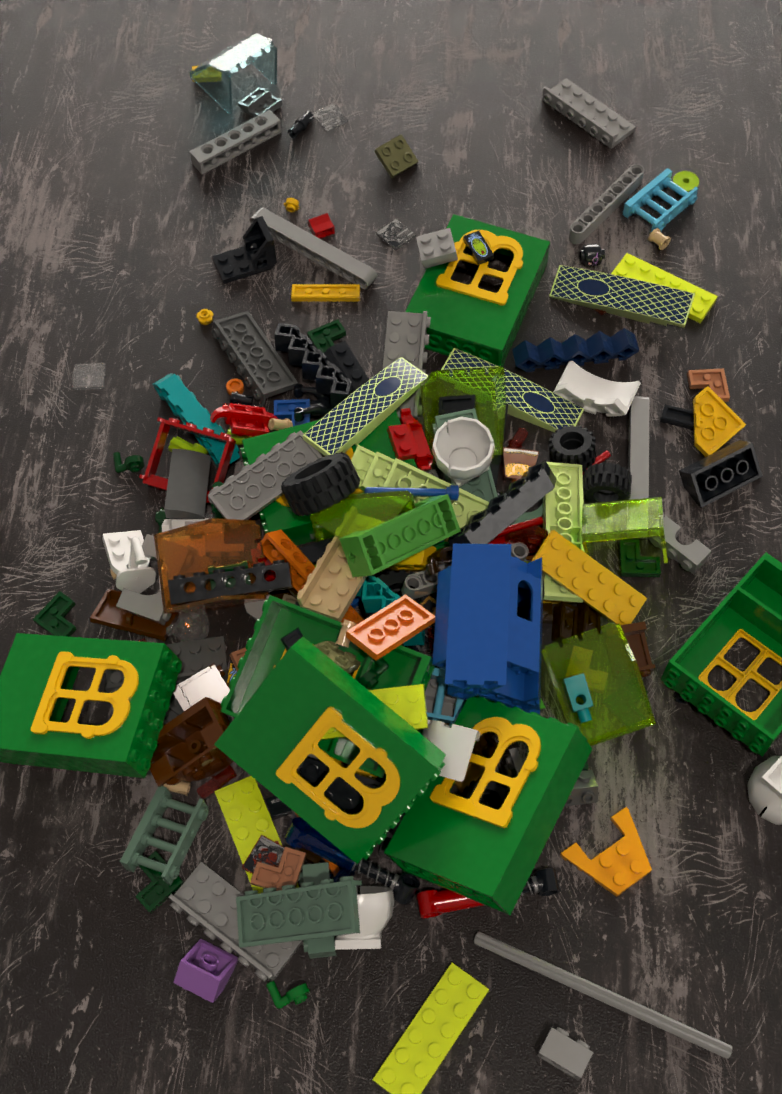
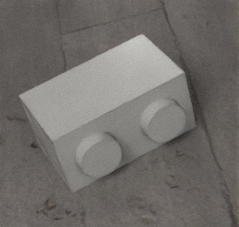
[537,1027,593,1081]

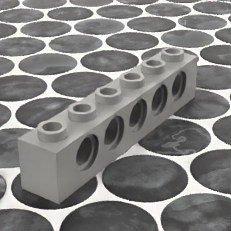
[189,110,282,174]

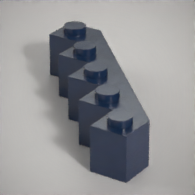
[512,328,640,372]

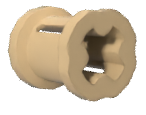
[648,228,671,250]

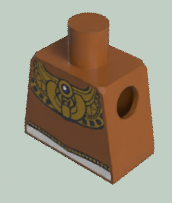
[501,447,539,483]

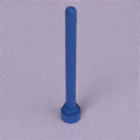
[364,485,459,501]

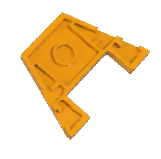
[560,806,652,897]

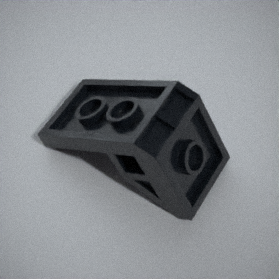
[212,216,277,284]

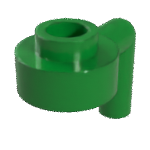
[266,981,310,1009]

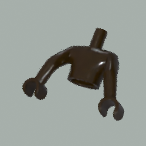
[425,547,453,576]

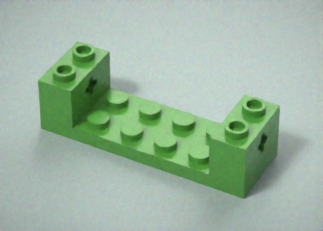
[339,494,461,577]

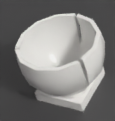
[432,417,495,487]
[747,756,782,825]
[335,886,394,950]

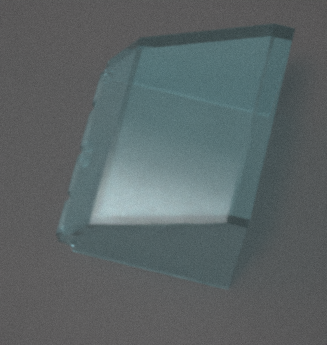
[189,33,277,114]

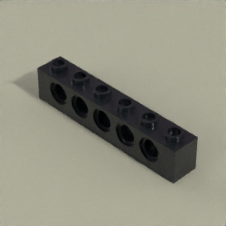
[168,560,293,606]

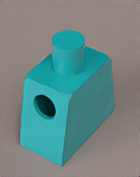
[561,673,594,723]

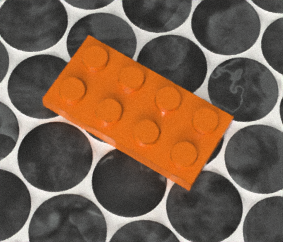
[346,594,436,661]

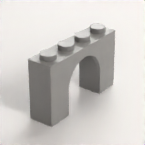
[116,534,194,626]

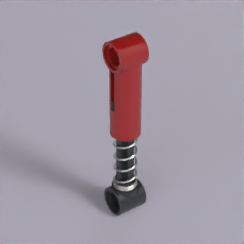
[416,868,560,918]

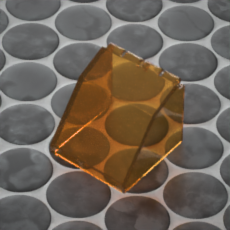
[154,518,269,614]

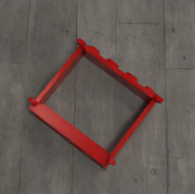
[139,417,236,504]

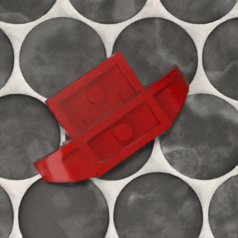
[210,403,279,437]
[387,408,433,471]

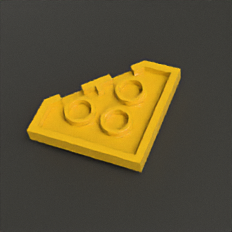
[693,386,746,457]

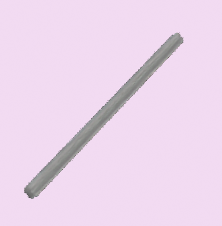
[474,932,733,1058]

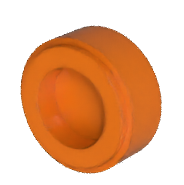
[226,378,244,395]

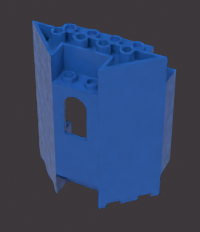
[432,544,543,715]

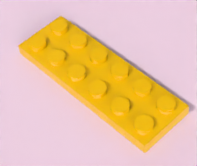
[531,530,647,626]

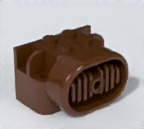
[150,697,234,787]

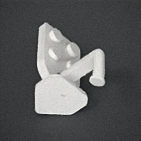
[102,530,156,594]

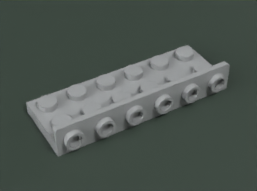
[542,78,636,149]
[383,311,431,420]
[208,430,323,530]
[168,862,303,982]

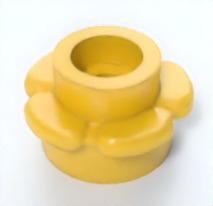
[283,198,299,212]
[196,309,214,325]

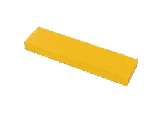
[291,284,360,302]

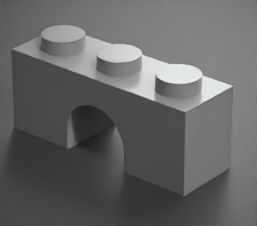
[649,516,711,575]

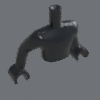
[294,384,333,422]

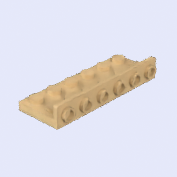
[297,507,384,622]

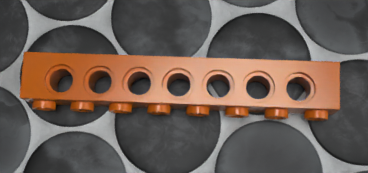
[257,530,364,625]

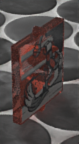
[242,835,285,874]

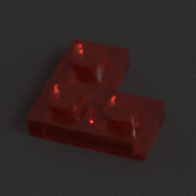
[505,525,548,553]

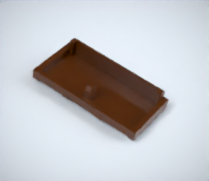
[90,589,179,641]

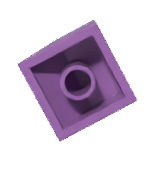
[174,939,238,1003]

